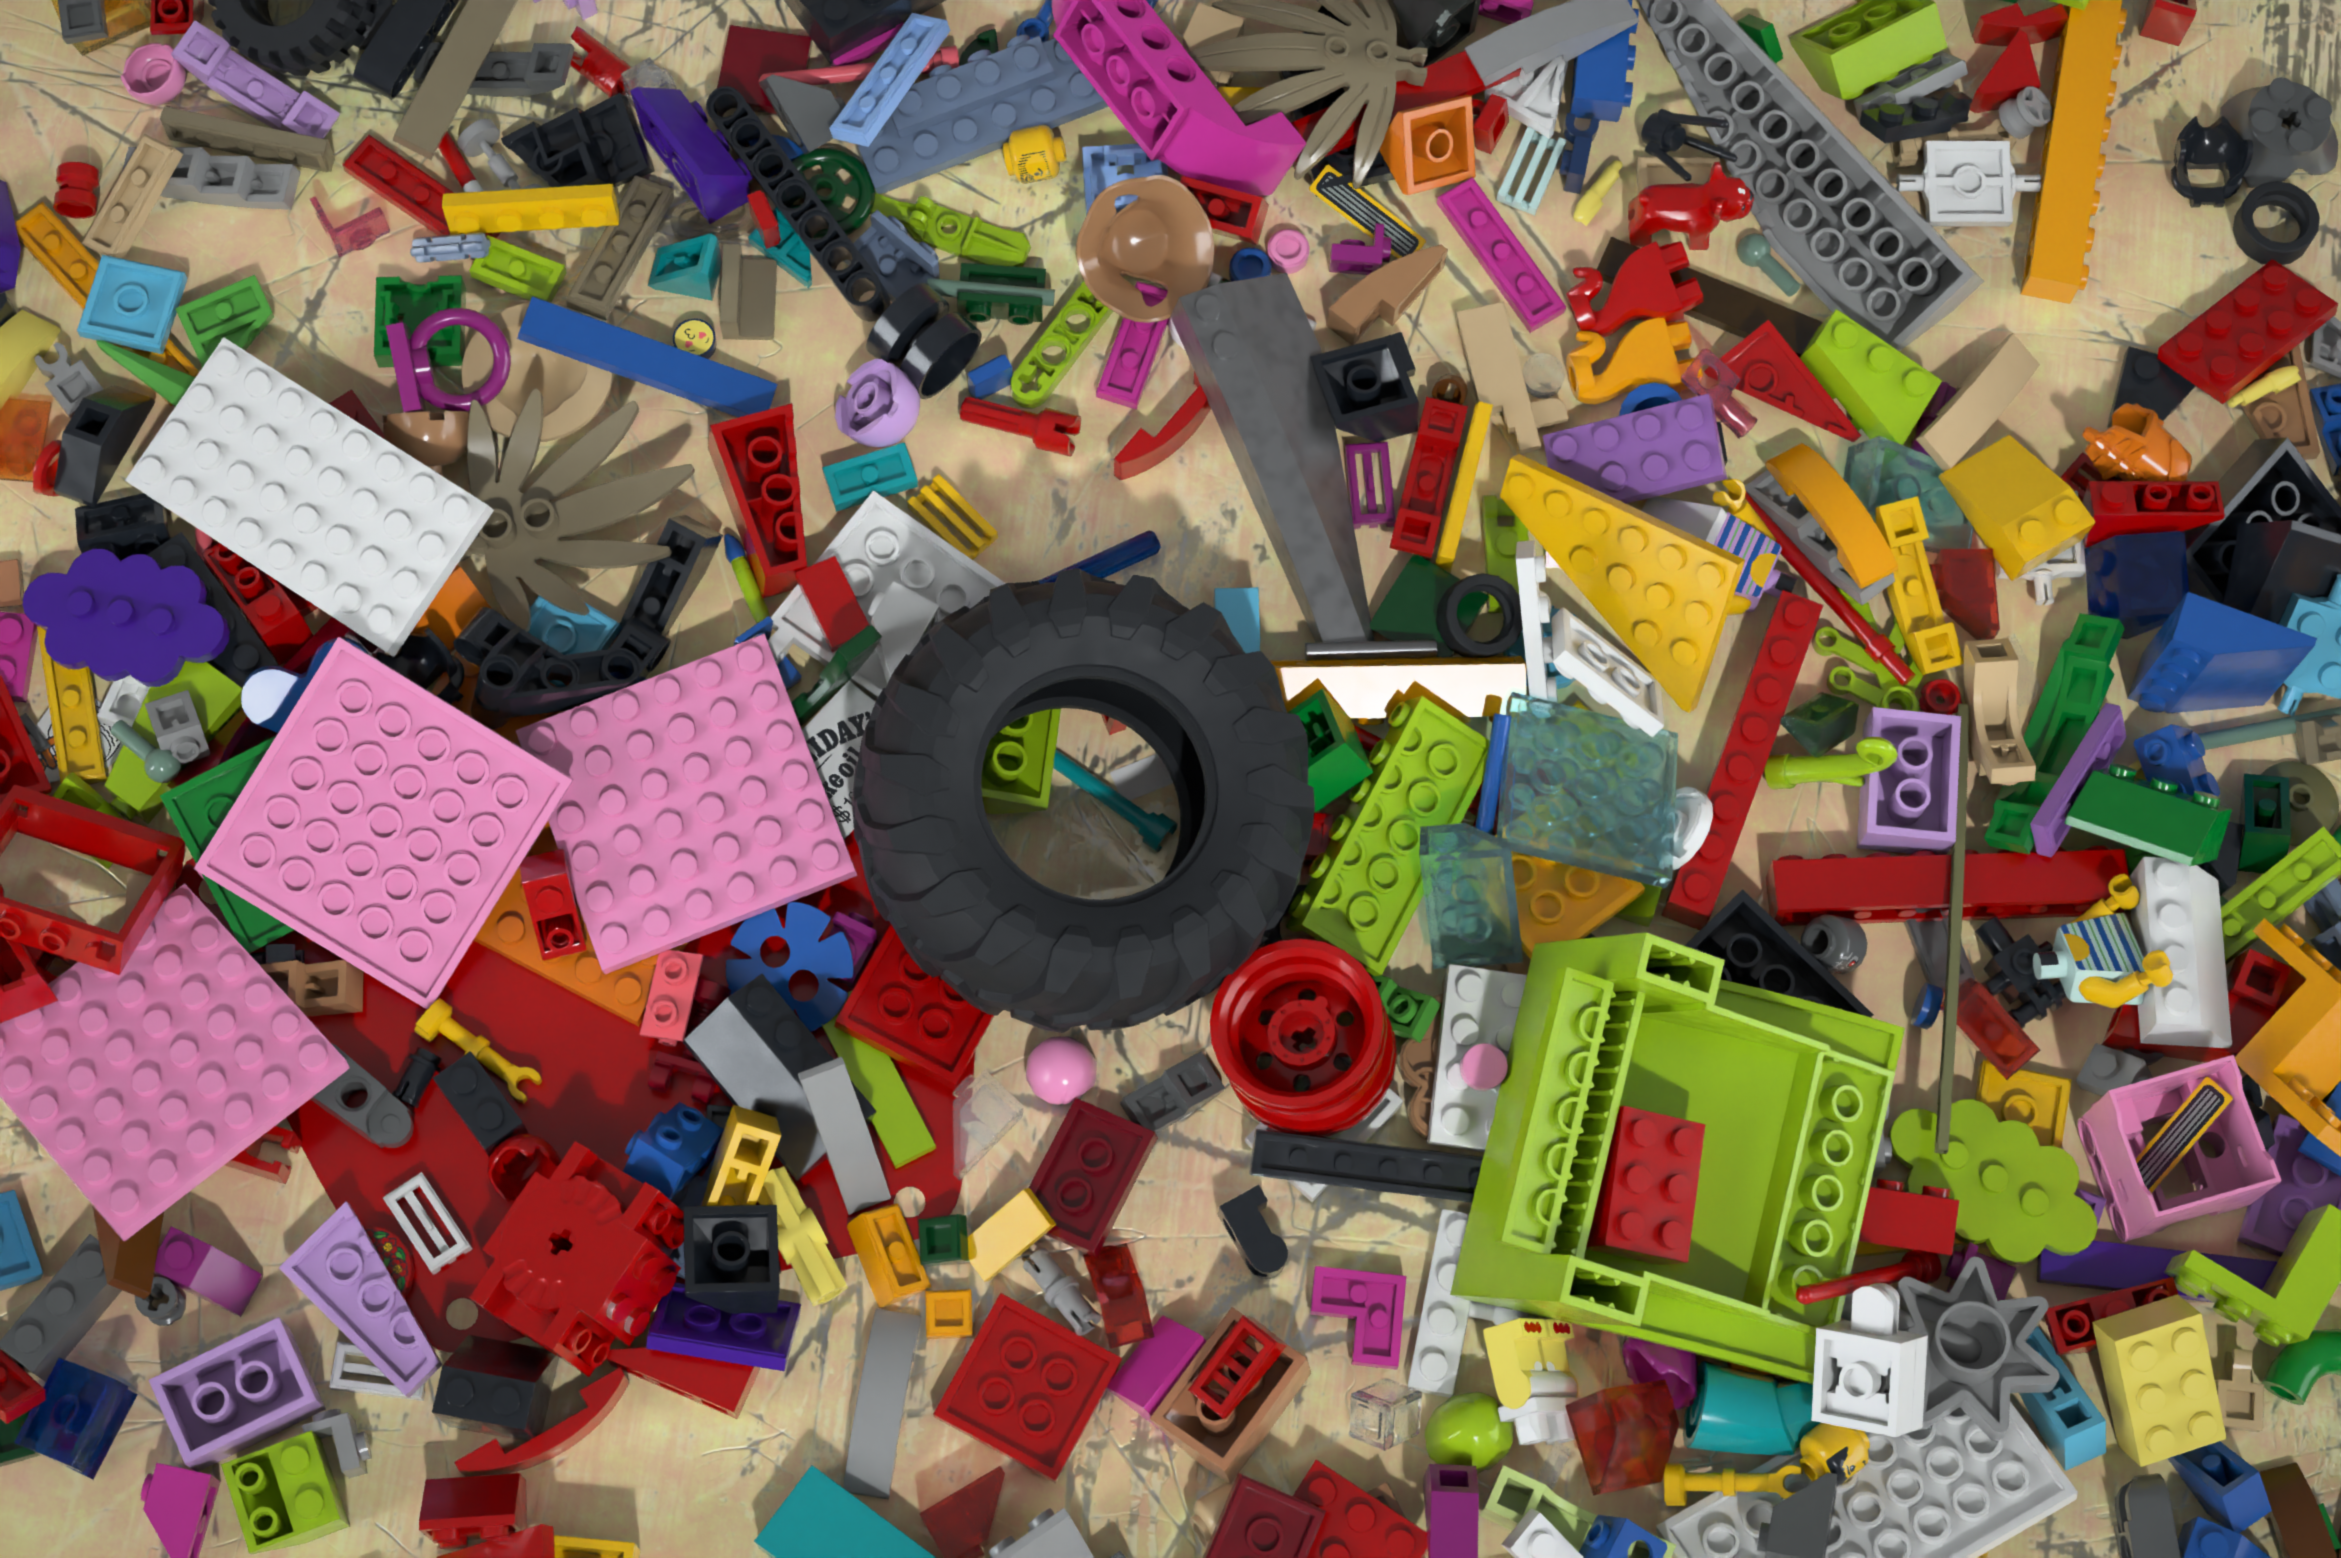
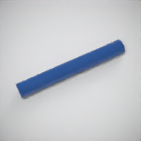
[1472,713,1512,846]

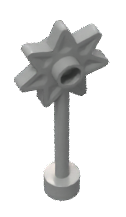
[1841,1257,2059,1440]

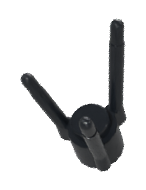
[1641,109,1738,182]

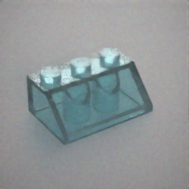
[1419,823,1523,969]

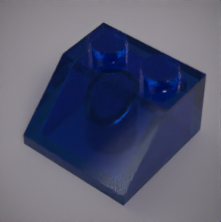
[2084,531,2189,640]

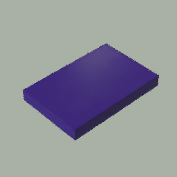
[646,1283,801,1371]

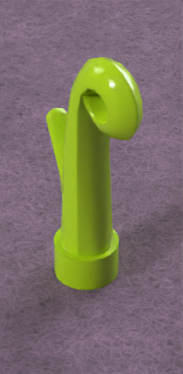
[1765,737,1898,790]

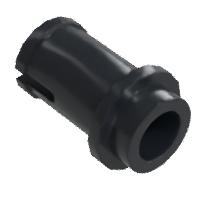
[392,1047,442,1108]

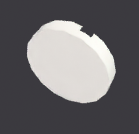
[1641,786,1713,872]

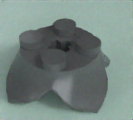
[2220,77,2338,188]

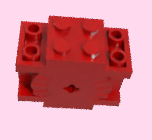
[469,1141,684,1377]

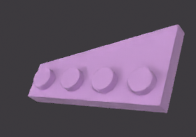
[279,1201,443,1398]

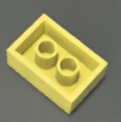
[2092,1294,2227,1467]

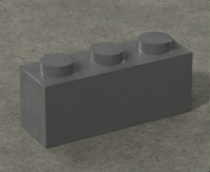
[0,1234,122,1382]

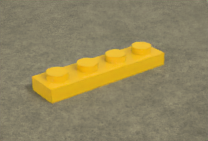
[442,184,620,235]

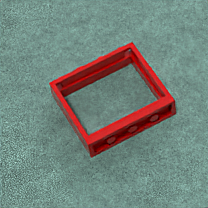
[0,784,185,975]

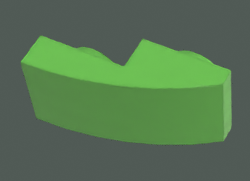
[1346,972,1441,1043]

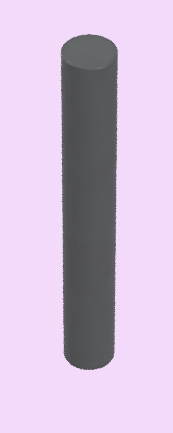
[1305,639,1437,660]

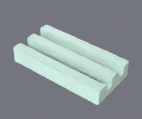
[1496,127,1567,216]

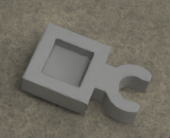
[34,342,104,419]

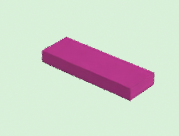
[1096,281,1169,410]

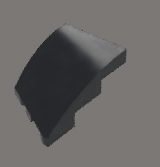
[501,93,655,187]

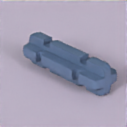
[410,232,491,263]

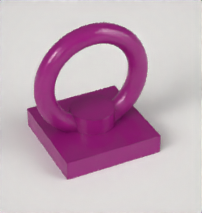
[386,308,511,413]

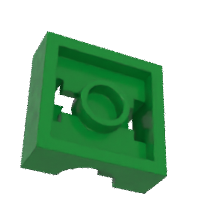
[374,275,466,368]

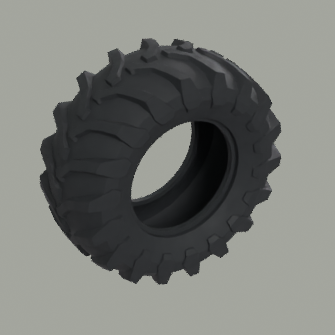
[852,568,1315,1033]

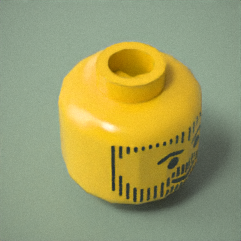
[1003,125,1067,184]

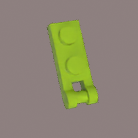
[1482,495,1529,613]

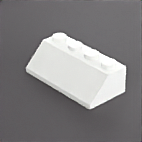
[2129,857,2232,1048]

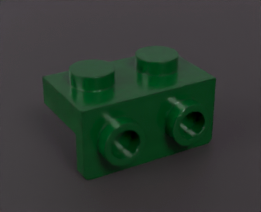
[957,263,1046,325]

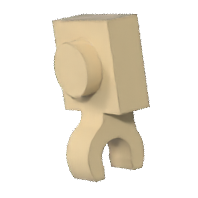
[2215,1349,2264,1432]

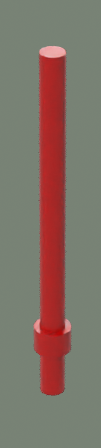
[1745,492,1916,686]

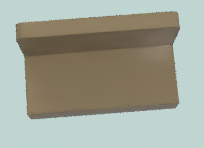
[720,244,777,340]

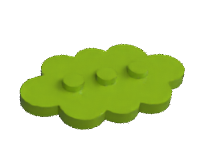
[1888,1099,2098,1265]

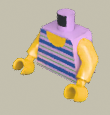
[1713,479,1797,616]

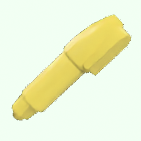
[1573,160,1623,226]
[2227,365,2302,408]

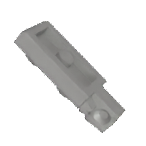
[1853,51,1968,122]

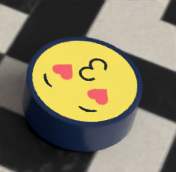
[673,318,717,359]

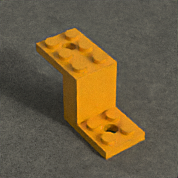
[2235,918,2341,1157]

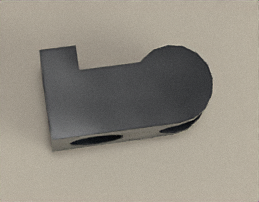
[1217,1185,1288,1279]

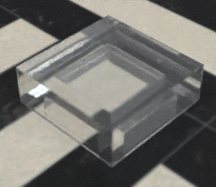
[1535,1441,1571,1490]

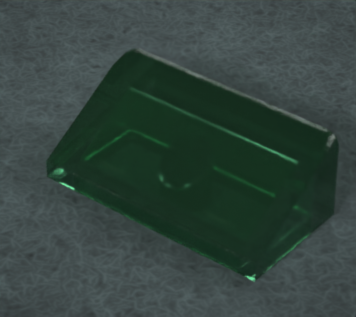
[1780,692,1859,758]

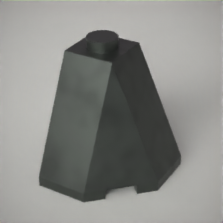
[1386,0,1481,68]

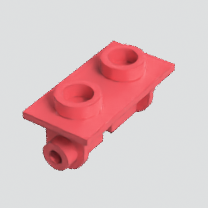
[640,950,704,1047]

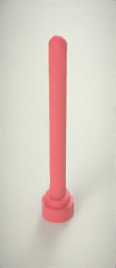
[759,45,960,87]

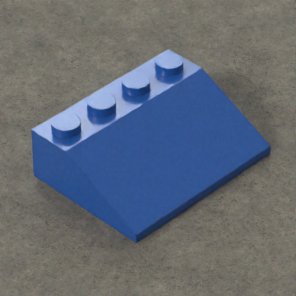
[2127,592,2317,713]

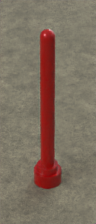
[1795,1250,1942,1304]

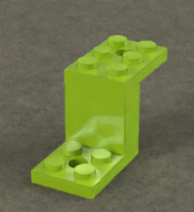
[2164,1204,2341,1347]

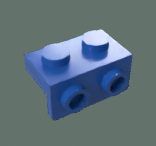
[2134,724,2220,796]

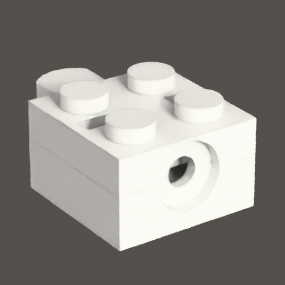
[1811,1283,1928,1437]

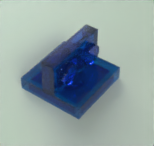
[14,1357,138,1480]

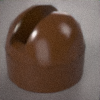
[1432,373,1468,405]

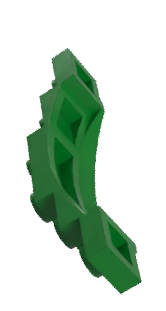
[1984,613,2125,854]

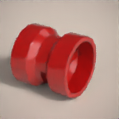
[53,162,100,219]

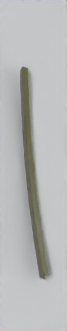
[1934,704,1969,1154]

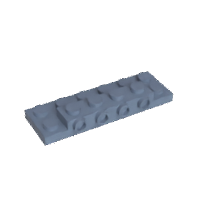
[856,35,1109,195]

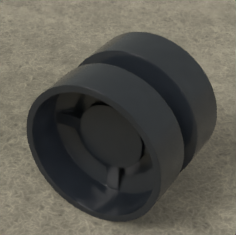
[866,283,982,399]

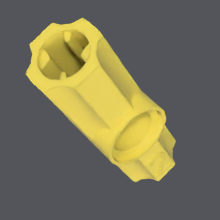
[757,1166,848,1307]

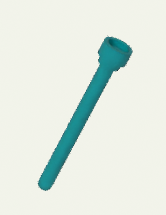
[1053,749,1178,852]

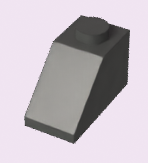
[759,75,846,155]
[1757,1472,1837,1558]

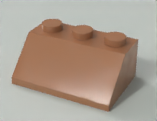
[1150,1307,1311,1483]

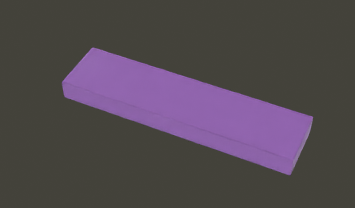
[2030,703,2127,857]

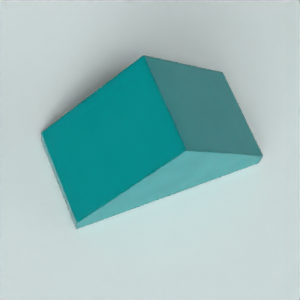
[648,233,722,301]

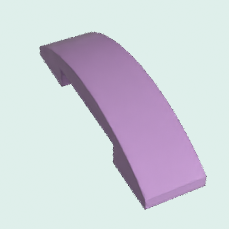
[171,21,340,139]

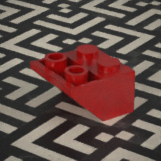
[419,1473,527,1549]

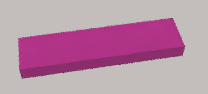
[1437,177,1566,333]

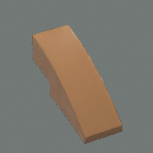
[1327,244,1448,345]
[260,960,364,1016]

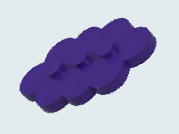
[22,549,230,687]

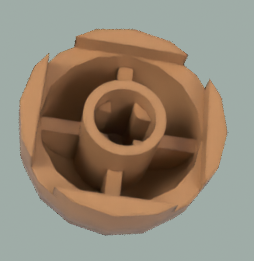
[383,411,470,475]

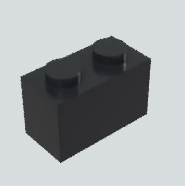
[433,1051,529,1157]

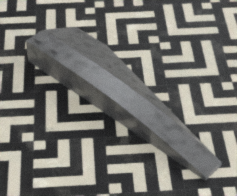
[1170,273,1375,643]

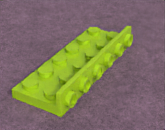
[1286,696,1490,976]

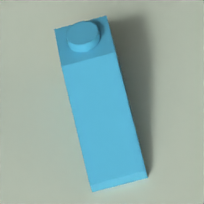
[2019,1326,2106,1471]

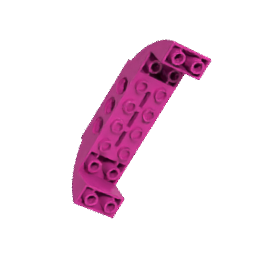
[1051,0,1307,196]

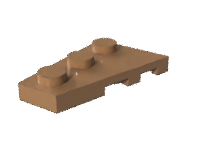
[2240,344,2320,460]

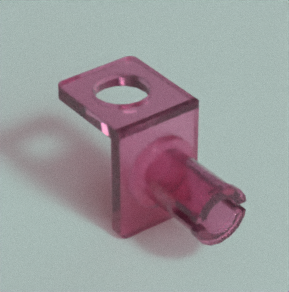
[1681,348,1758,439]

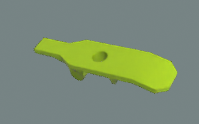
[870,193,1031,267]

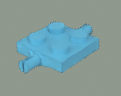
[2277,574,2341,716]

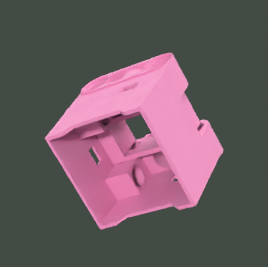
[2077,1055,2282,1242]

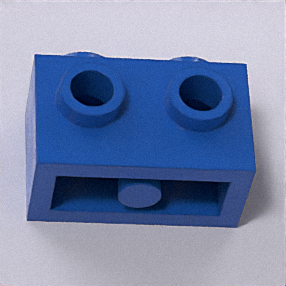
[623,1102,724,1200]

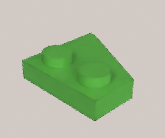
[175,275,274,368]

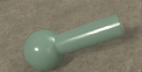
[1737,234,1800,297]
[110,720,181,783]

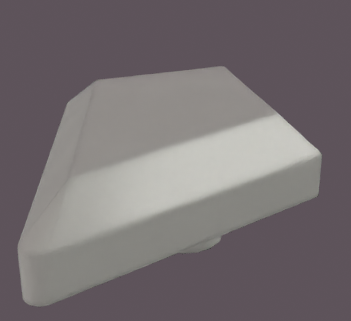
[2310,316,2341,378]

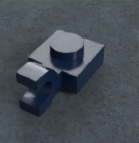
[1559,113,1600,194]

